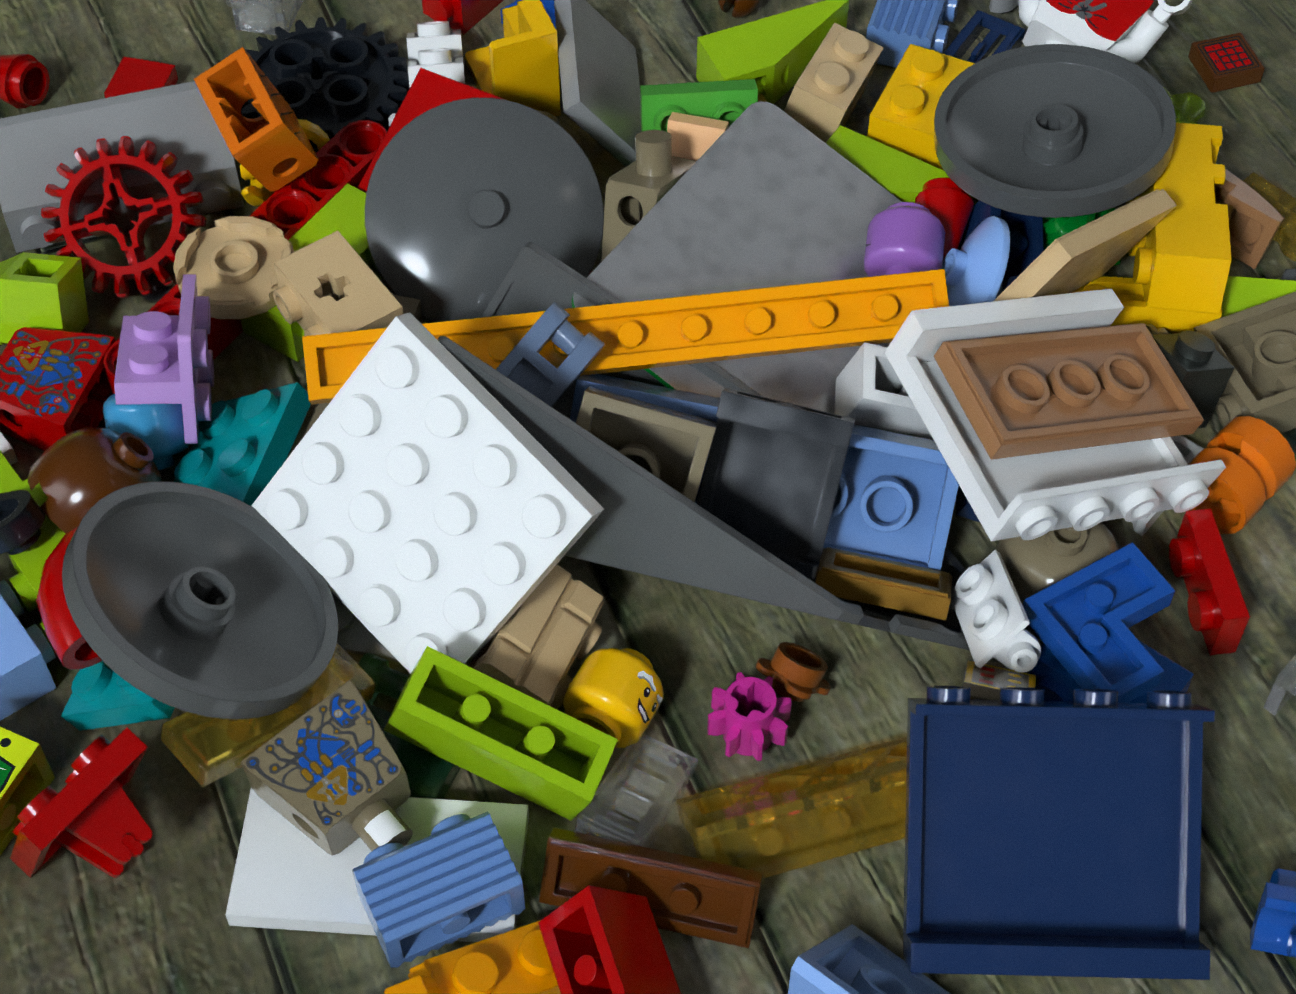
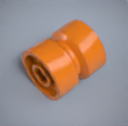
[1188,416,1296,534]

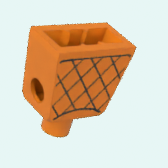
[194,47,318,192]

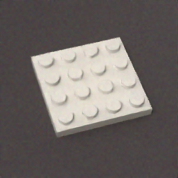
[251,312,604,674]

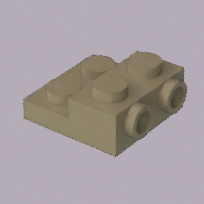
[1194,292,1296,433]

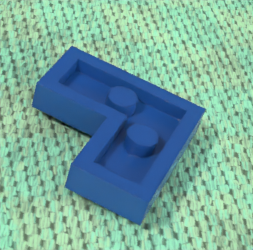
[1023,542,1175,703]

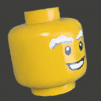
[563,648,664,748]

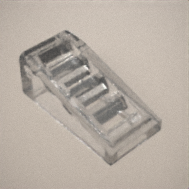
[574,734,699,848]

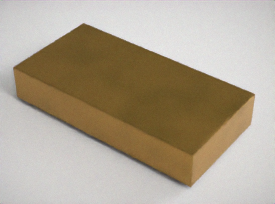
[815,547,952,620]

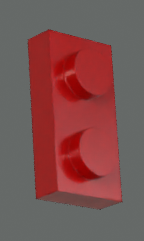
[1169,508,1250,656]

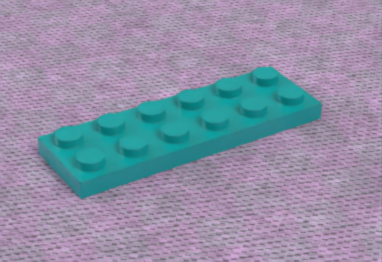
[61,382,311,731]

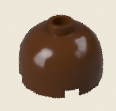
[28,427,162,534]

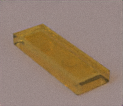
[161,643,376,787]

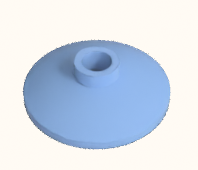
[942,216,1010,306]

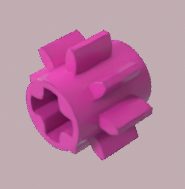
[707,672,792,761]

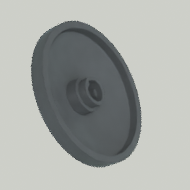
[934,44,1176,218]
[365,98,604,323]
[62,482,338,719]

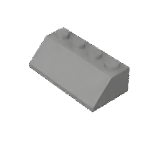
[0,81,244,253]

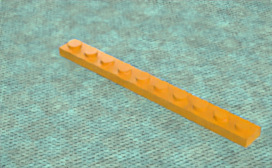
[302,269,949,405]

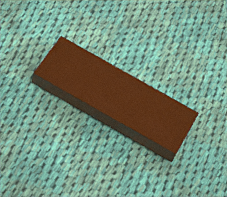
[539,828,764,948]

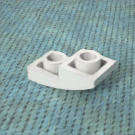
[406,21,465,87]

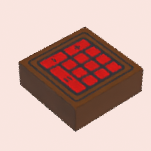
[1188,32,1265,93]

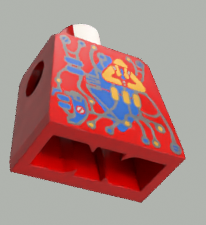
[0,327,116,451]

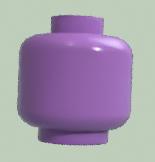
[864,202,945,277]

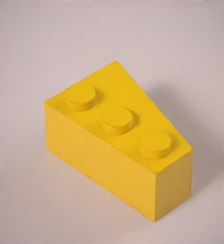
[1126,122,1232,314]

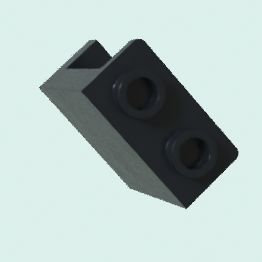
[697,388,855,580]

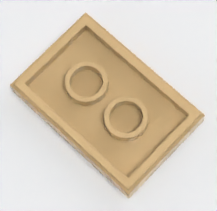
[994,189,1177,301]

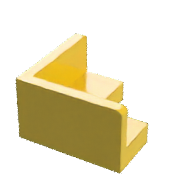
[465,0,561,117]

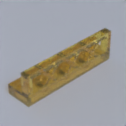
[676,736,907,878]

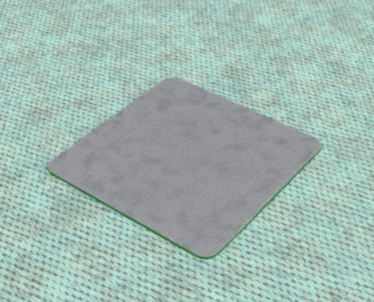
[572,101,902,414]

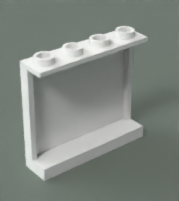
[884,288,1226,542]

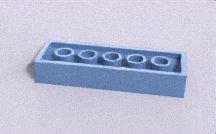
[570,374,959,571]

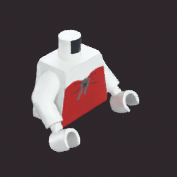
[1018,0,1192,63]

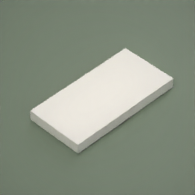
[225,788,529,942]

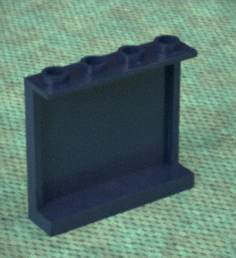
[903,685,1215,980]

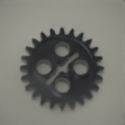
[241,17,410,153]

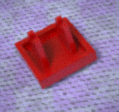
[10,727,153,878]

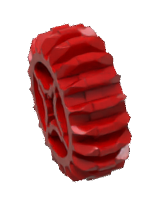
[41,136,206,298]

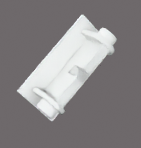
[951,549,1041,673]

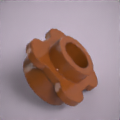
[756,642,831,702]

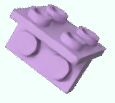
[114,274,214,444]

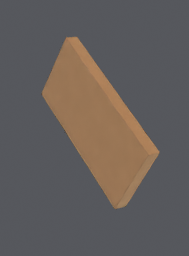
[934,323,1204,460]

